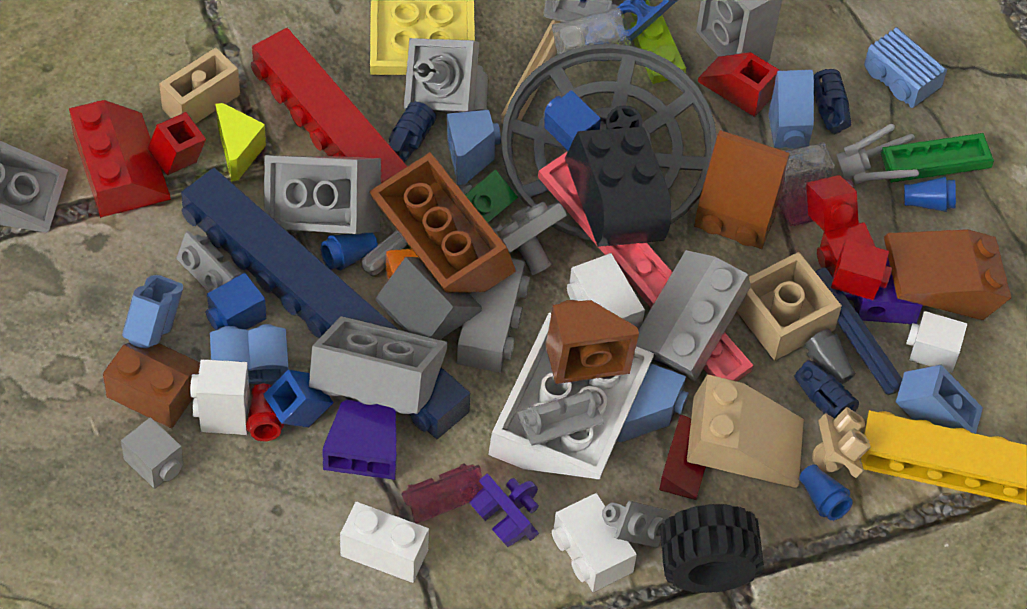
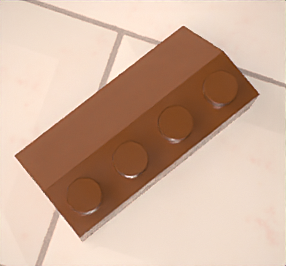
[369,152,516,293]

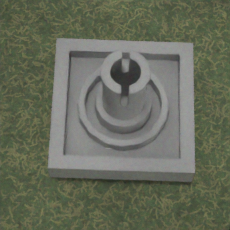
[404,38,479,112]
[492,202,567,275]

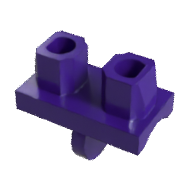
[469,473,539,547]

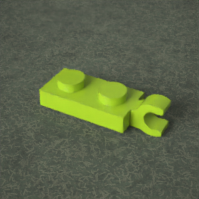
[629,0,686,84]

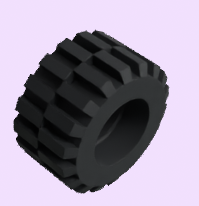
[660,504,764,593]

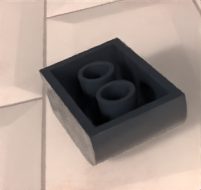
[565,127,671,247]

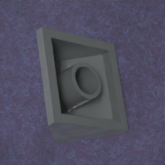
[376,257,482,340]

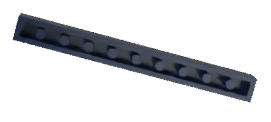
[181,168,471,439]

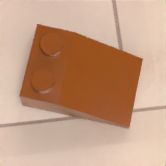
[694,130,790,249]
[884,229,1011,320]

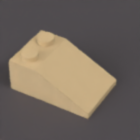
[687,374,804,488]

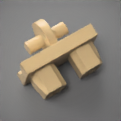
[812,407,871,478]

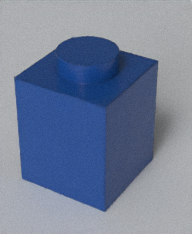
[544,90,601,150]
[205,273,267,330]
[263,369,334,428]

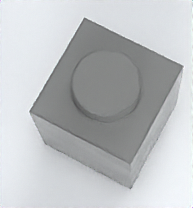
[121,417,184,489]

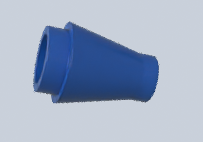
[904,176,956,212]
[320,232,378,271]
[799,464,853,521]

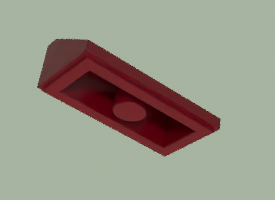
[659,414,706,500]

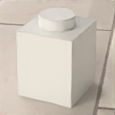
[906,311,967,373]

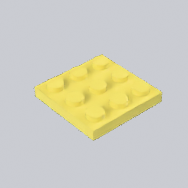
[370,0,475,75]

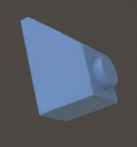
[768,70,814,149]
[447,110,501,185]
[617,364,689,442]
[896,365,983,434]

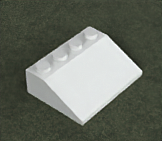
[488,313,654,479]

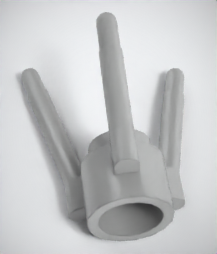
[836,124,919,184]

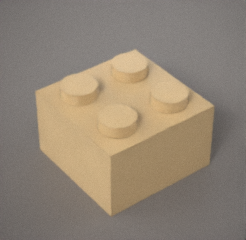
[736,252,842,361]

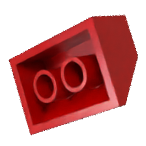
[69,100,171,218]

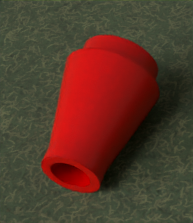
[246,383,284,442]

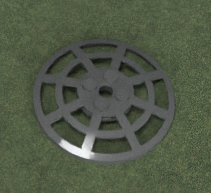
[501,44,717,240]

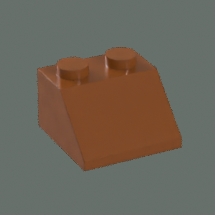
[546,300,639,384]
[103,343,200,429]

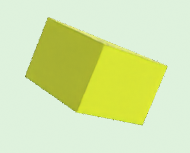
[215,103,266,182]

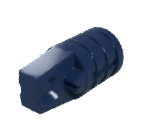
[814,69,851,134]
[389,101,436,163]
[794,360,859,418]

